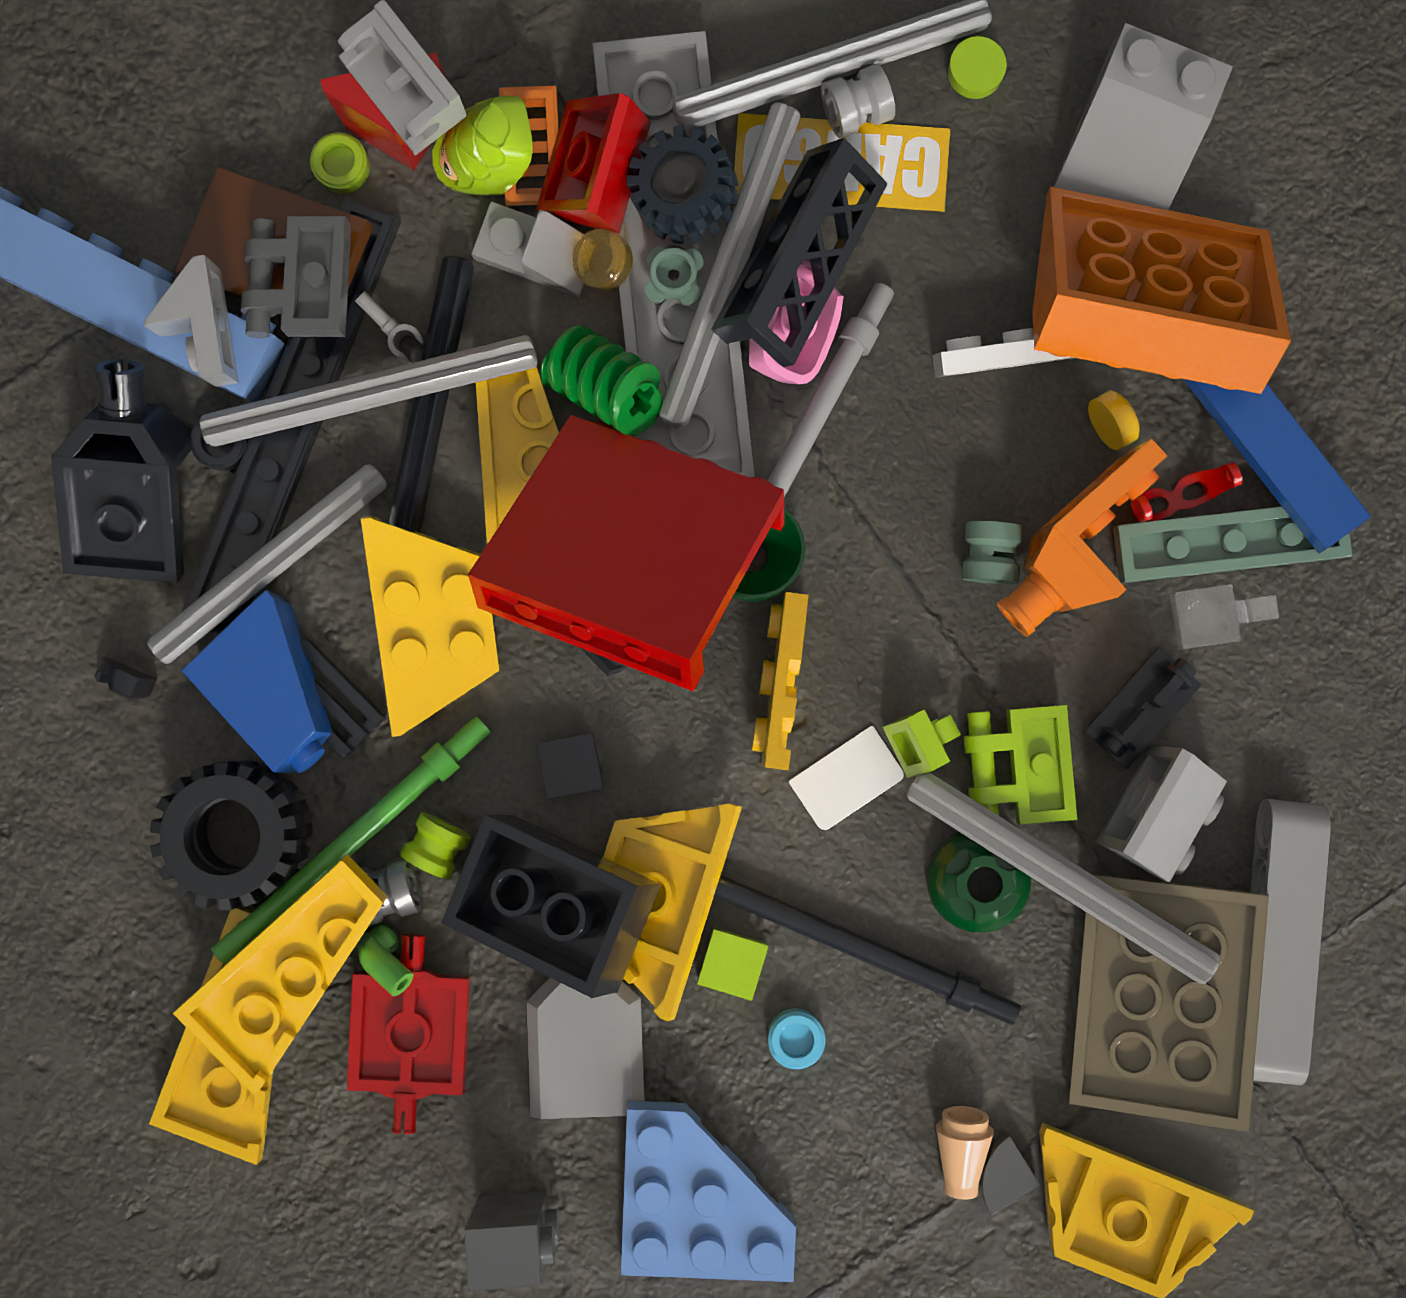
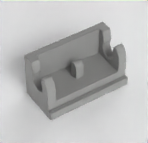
[338,0,467,156]

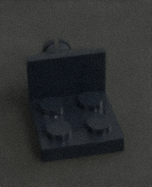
[51,359,192,583]

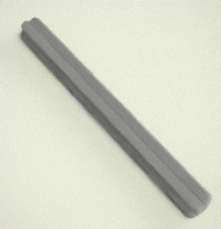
[672,0,992,131]
[658,102,800,428]
[200,335,537,446]
[907,772,1220,984]

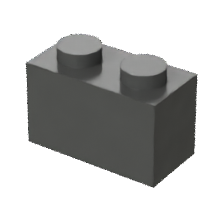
[464,1190,560,1291]

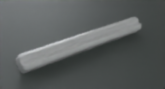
[147,464,387,664]

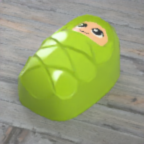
[432,96,533,196]

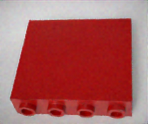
[468,415,784,691]

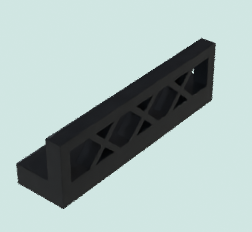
[711,138,888,367]

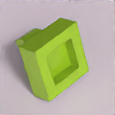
[882,709,961,778]

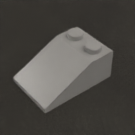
[1053,23,1233,210]

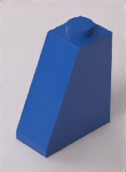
[182,590,332,773]

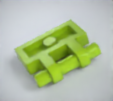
[963,705,1077,825]

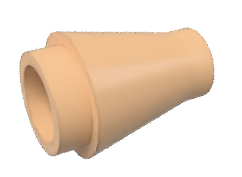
[936,1106,994,1199]

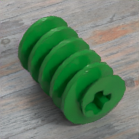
[540,325,662,436]

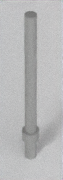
[767,283,894,497]

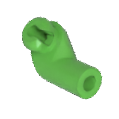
[357,924,414,996]

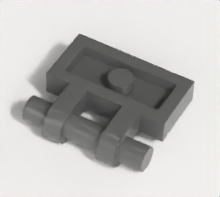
[241,216,351,338]

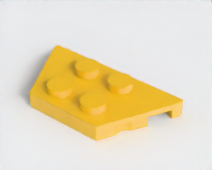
[361,516,499,737]
[603,804,742,1021]
[1039,1122,1254,1298]

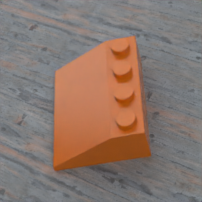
[1032,186,1291,394]

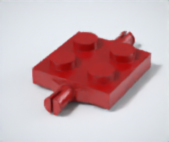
[347,933,471,1135]

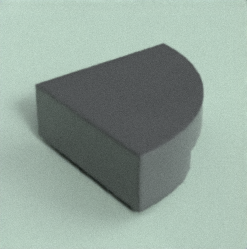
[980,1131,1040,1216]

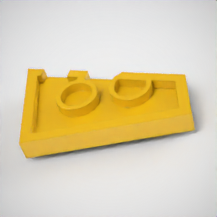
[752,592,809,771]

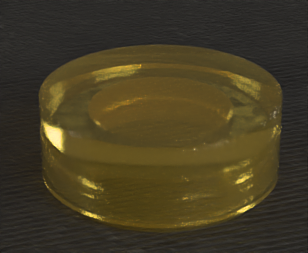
[573,229,633,290]

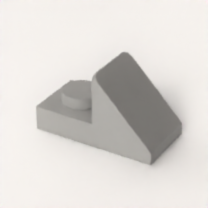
[472,202,599,298]
[144,255,239,387]

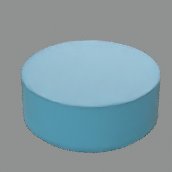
[767,1008,825,1069]

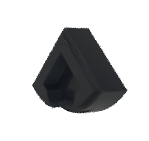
[94,657,157,699]

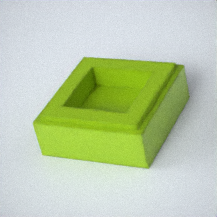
[697,927,769,1001]

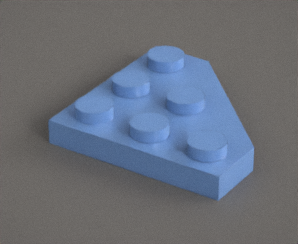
[621,1101,796,1282]

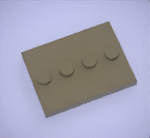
[1069,873,1269,1132]

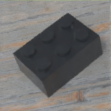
[441,814,661,998]

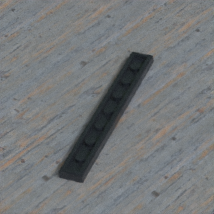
[181,197,401,634]

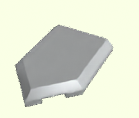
[527,977,645,1119]

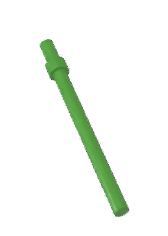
[211,716,491,965]

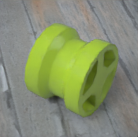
[399,812,472,880]

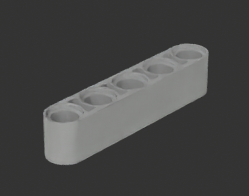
[1250,799,1331,1085]

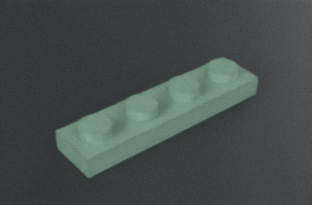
[1113,507,1352,583]

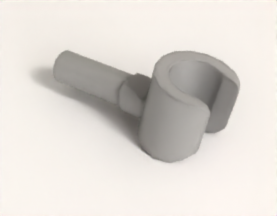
[355,291,425,364]

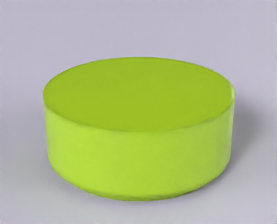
[947,36,1007,99]
[310,132,370,194]

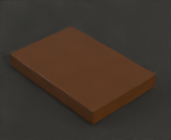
[175,167,374,298]

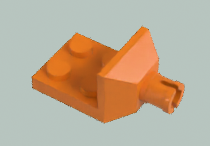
[997,438,1167,637]

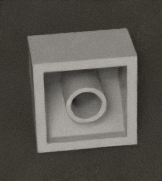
[1095,745,1227,882]

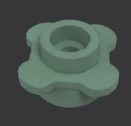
[644,246,704,306]

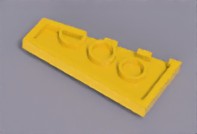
[475,366,559,544]
[173,854,388,1097]
[149,906,273,1165]

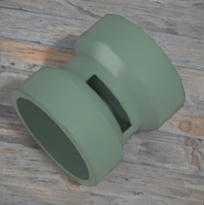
[962,521,1024,584]

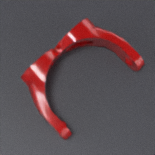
[1131,462,1242,523]

